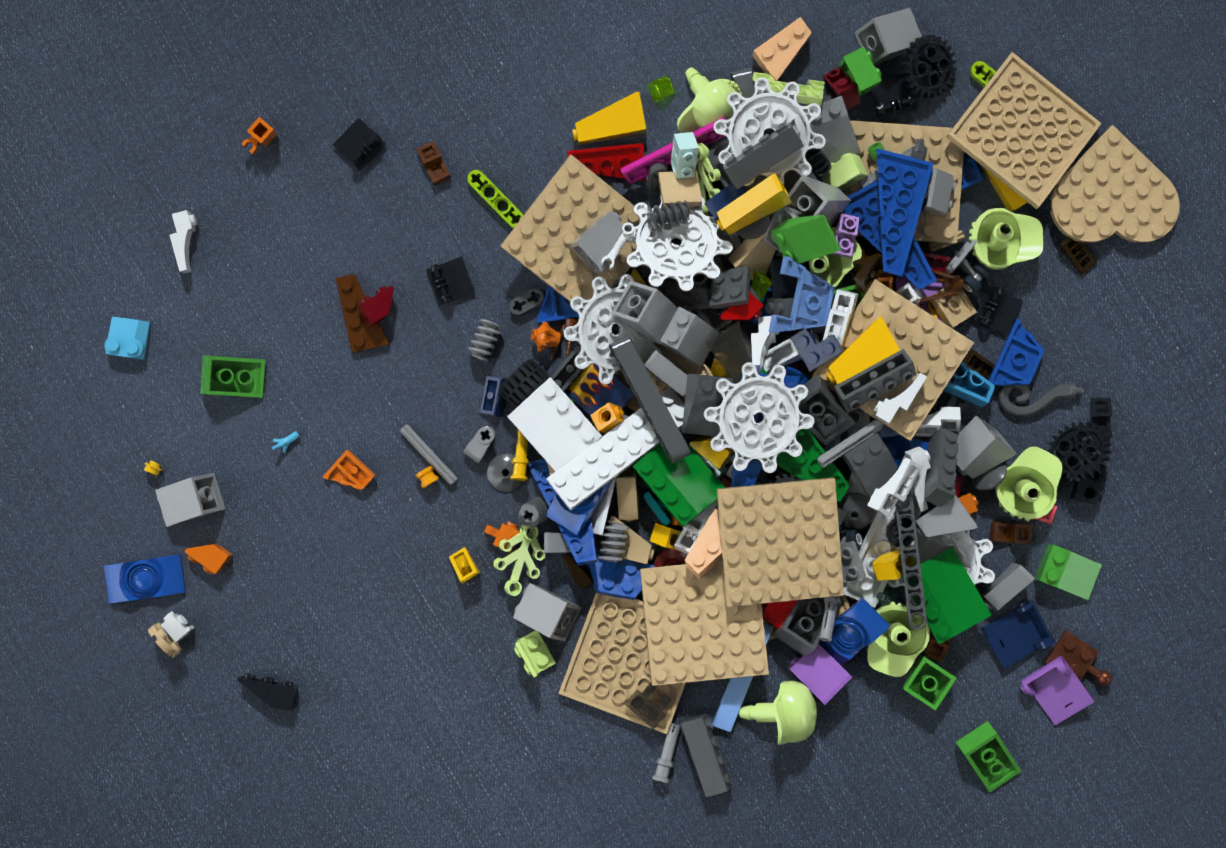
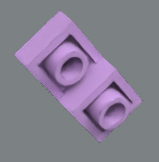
[831,213,859,258]

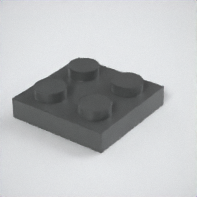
[709,266,751,310]

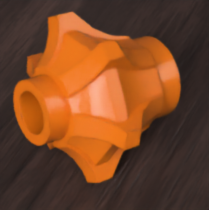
[531,321,560,351]

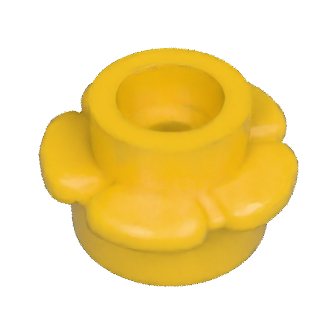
[144,460,163,476]

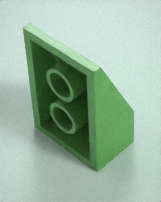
[771,215,841,264]
[200,355,265,398]
[1035,544,1102,600]
[956,721,1021,792]

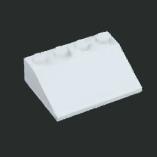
[507,377,602,471]

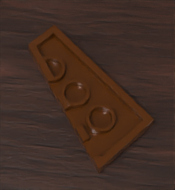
[336,274,390,353]

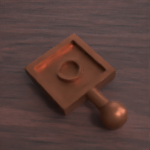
[1044,630,1112,686]

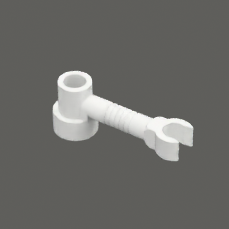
[601,223,636,270]

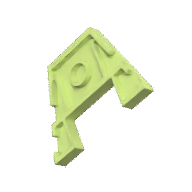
[752,72,825,106]

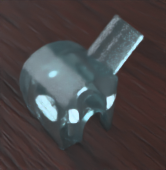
[876,588,897,606]

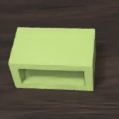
[821,153,868,192]

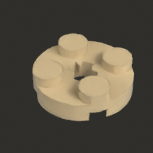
[148,622,182,658]

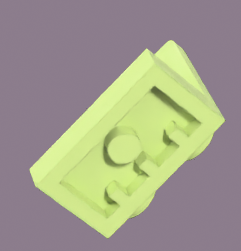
[514,630,556,678]

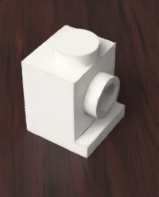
[161,611,195,642]

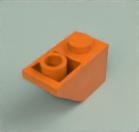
[184,543,233,575]

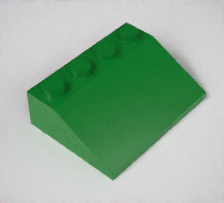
[633,439,725,528]
[901,547,991,644]

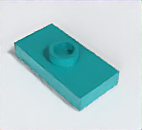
[643,491,671,526]

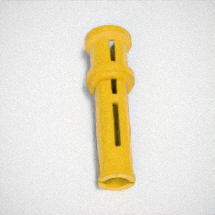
[510,429,529,481]

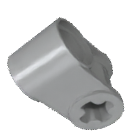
[463,426,495,463]

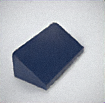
[479,376,506,417]

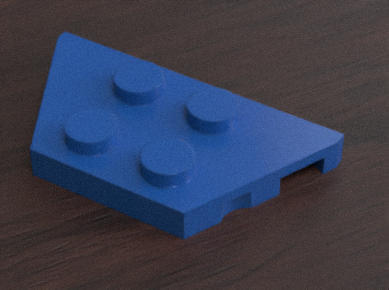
[537,285,579,324]
[988,318,1045,386]
[589,554,654,600]

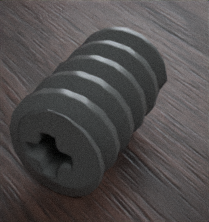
[646,200,689,230]
[519,496,549,528]

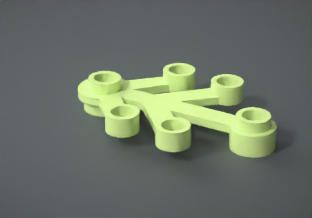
[696,143,721,216]
[494,525,545,596]

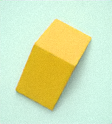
[449,547,480,584]

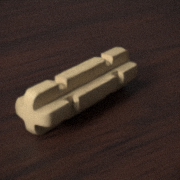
[927,230,965,252]

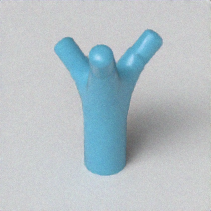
[272,431,300,453]

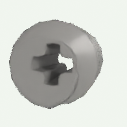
[468,319,502,362]
[598,520,629,562]

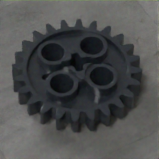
[901,35,957,98]
[1047,421,1112,482]

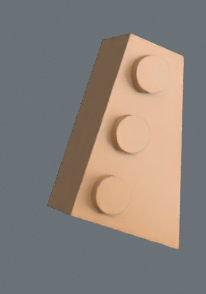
[752,17,812,81]
[685,508,722,580]

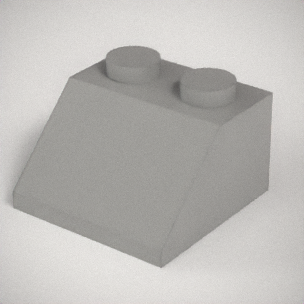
[922,168,956,217]

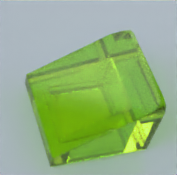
[647,76,676,102]
[752,270,772,299]

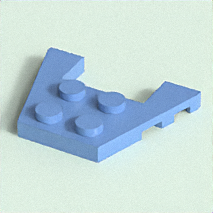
[768,256,835,333]

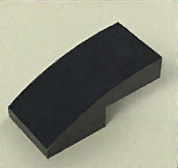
[1090,398,1112,438]

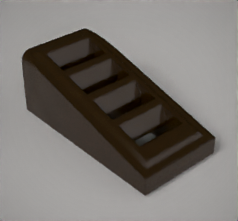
[1057,237,1097,275]
[962,349,995,380]
[562,553,593,589]

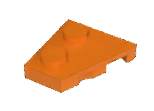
[323,449,376,490]

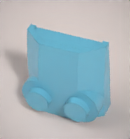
[104,317,151,360]

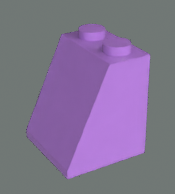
[788,644,852,705]

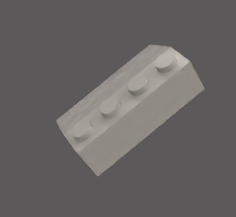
[810,96,861,164]

